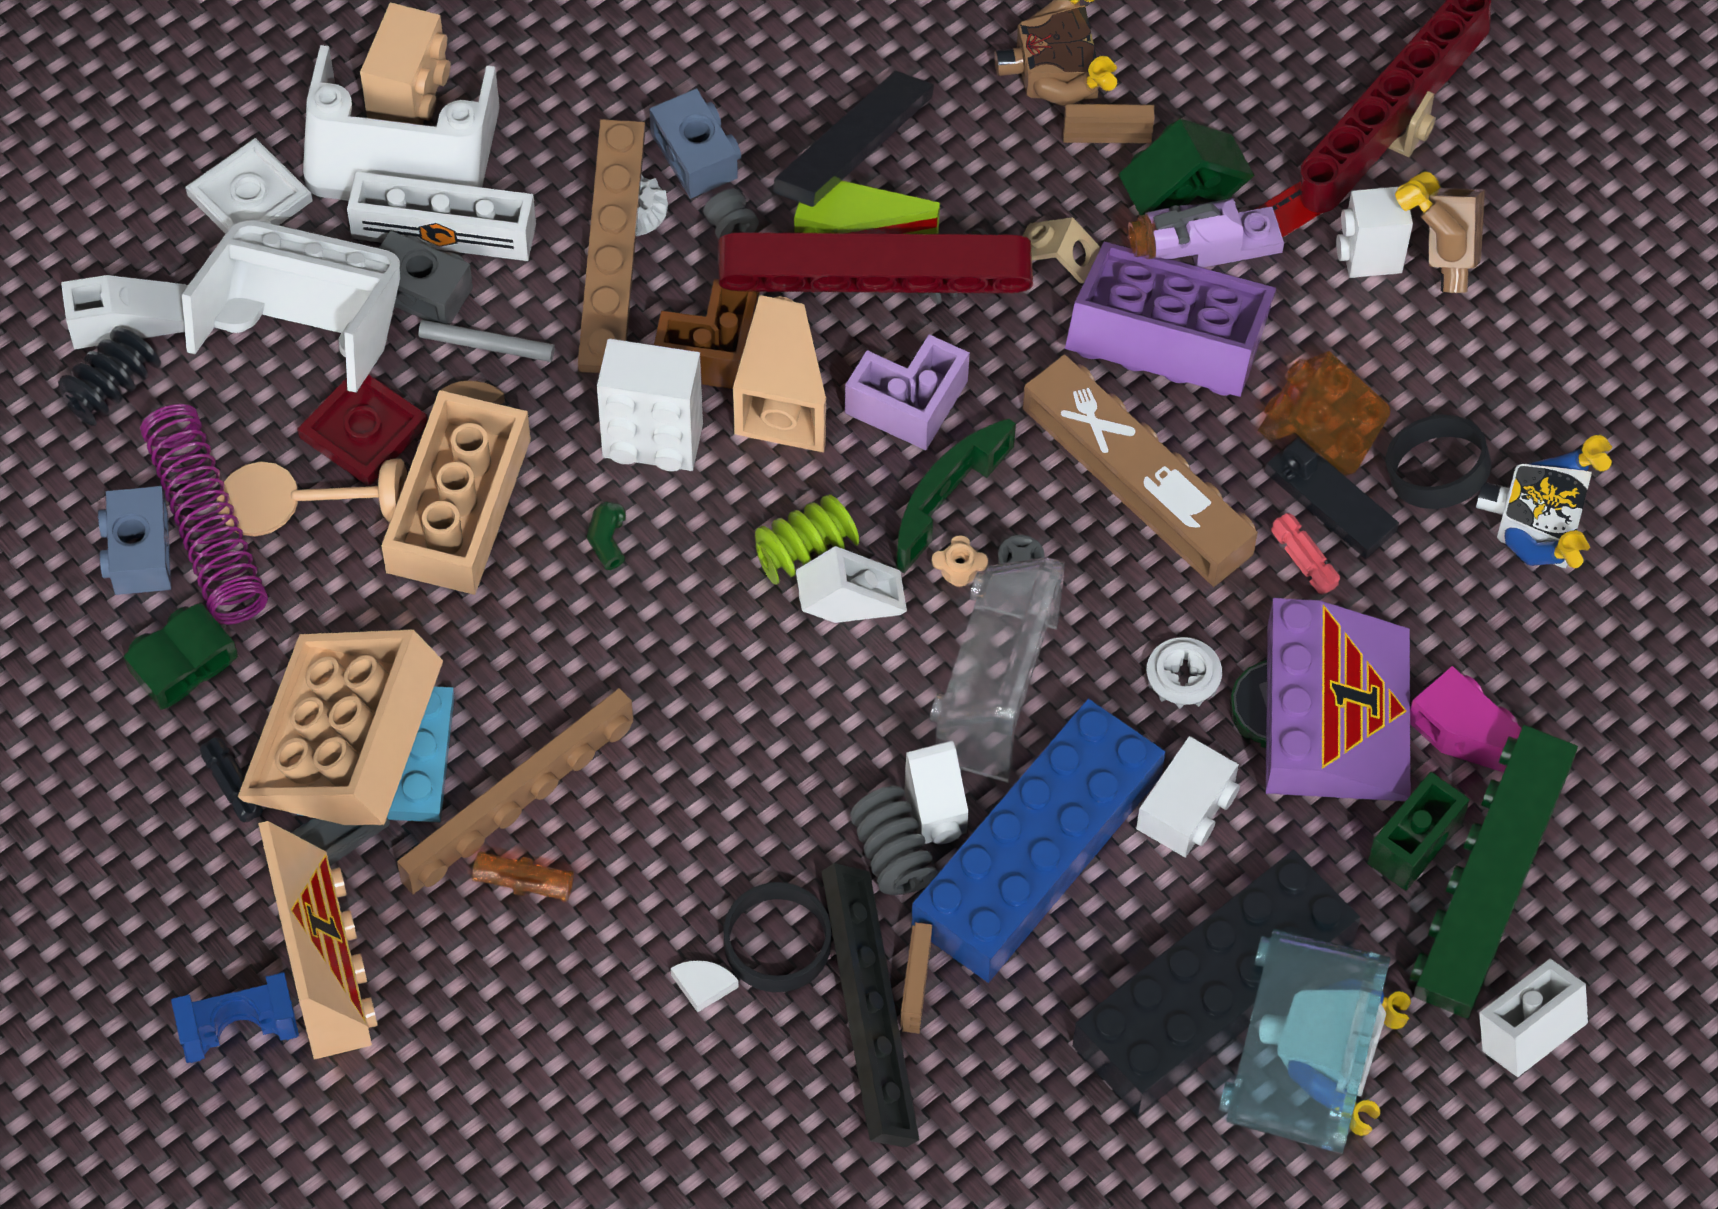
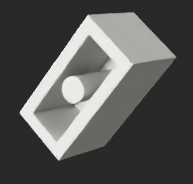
[1336,187,1413,278]
[1136,736,1240,858]
[1479,959,1588,1077]

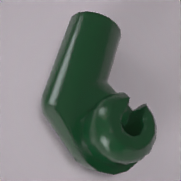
[587,501,626,570]

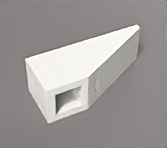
[61,275,188,349]

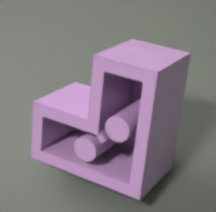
[845,334,970,450]

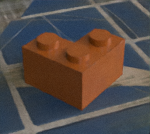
[654,279,759,389]

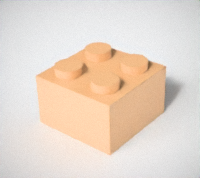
[360,2,451,125]

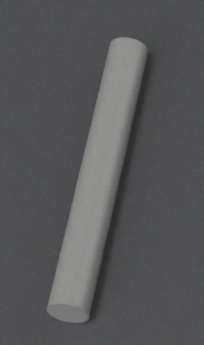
[418,320,555,362]

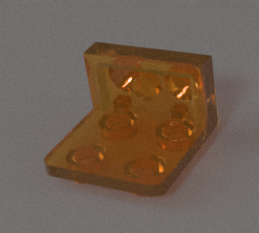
[1258,351,1391,476]

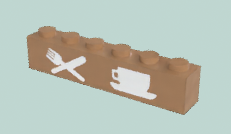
[1023,354,1258,587]

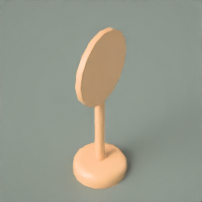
[217,458,407,537]

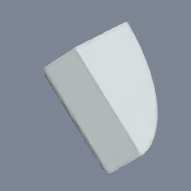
[670,961,739,1013]

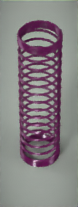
[140,403,268,625]

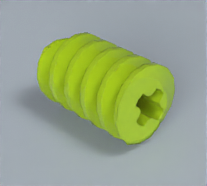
[755,495,859,585]

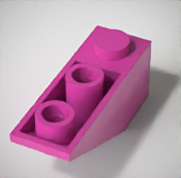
[1410,666,1522,773]

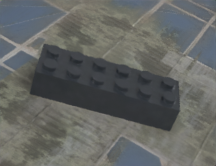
[1072,849,1361,1116]

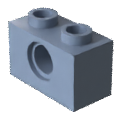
[649,88,741,199]
[98,486,171,595]

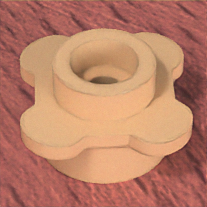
[932,536,988,587]

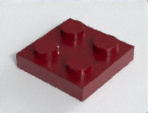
[297,374,428,486]

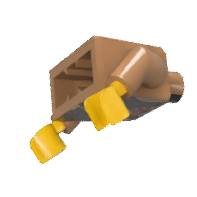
[994,0,1117,107]
[1395,172,1485,293]

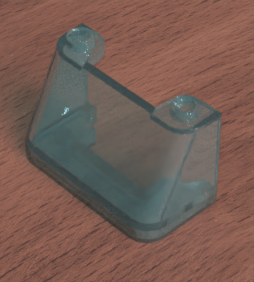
[1219,929,1391,1154]

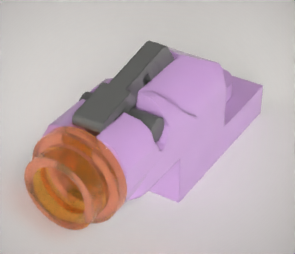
[1128,198,1284,268]

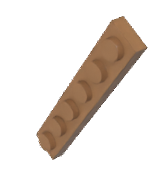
[578,119,646,373]
[397,688,633,895]

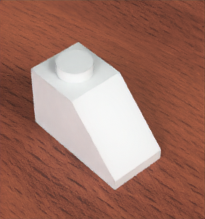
[796,546,907,623]
[904,741,968,844]

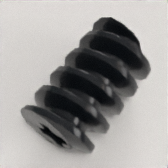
[58,327,162,426]

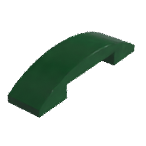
[897,419,1016,574]

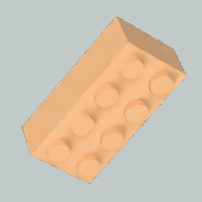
[382,390,531,595]

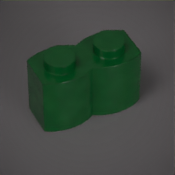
[123,602,238,710]

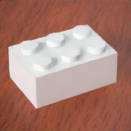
[597,339,703,471]

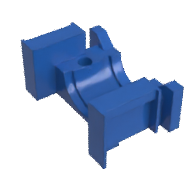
[171,972,299,1063]

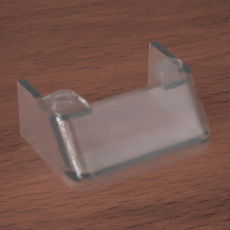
[930,557,1065,782]

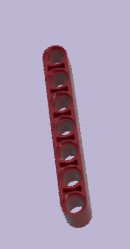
[1301,0,1491,213]
[718,233,1033,293]

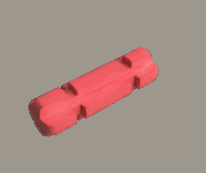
[1271,513,1340,595]

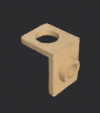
[1389,91,1436,157]
[1023,217,1101,283]

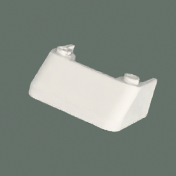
[303,45,500,201]
[182,220,400,392]

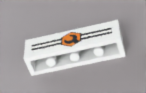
[347,172,536,261]

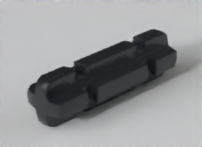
[200,737,263,823]

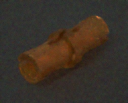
[472,851,574,902]

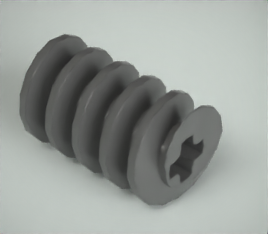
[850,786,939,895]

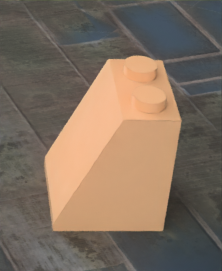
[733,295,826,453]

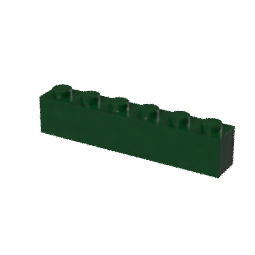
[1410,725,1578,1019]

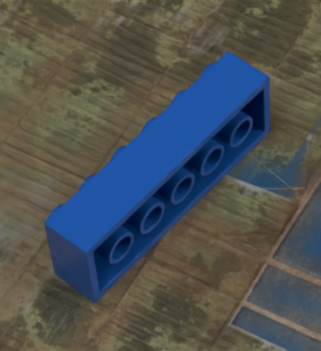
[911,698,1166,983]

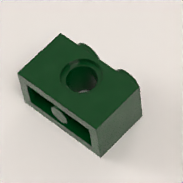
[1367,772,1470,892]

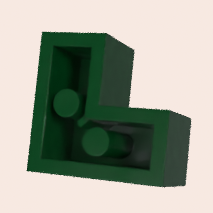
[1118,119,1255,217]

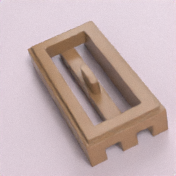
[1063,104,1154,143]
[900,922,932,1034]

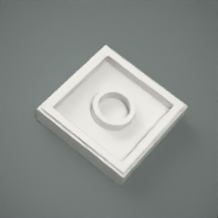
[186,138,312,234]

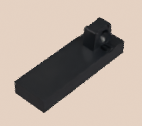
[1265,436,1399,559]

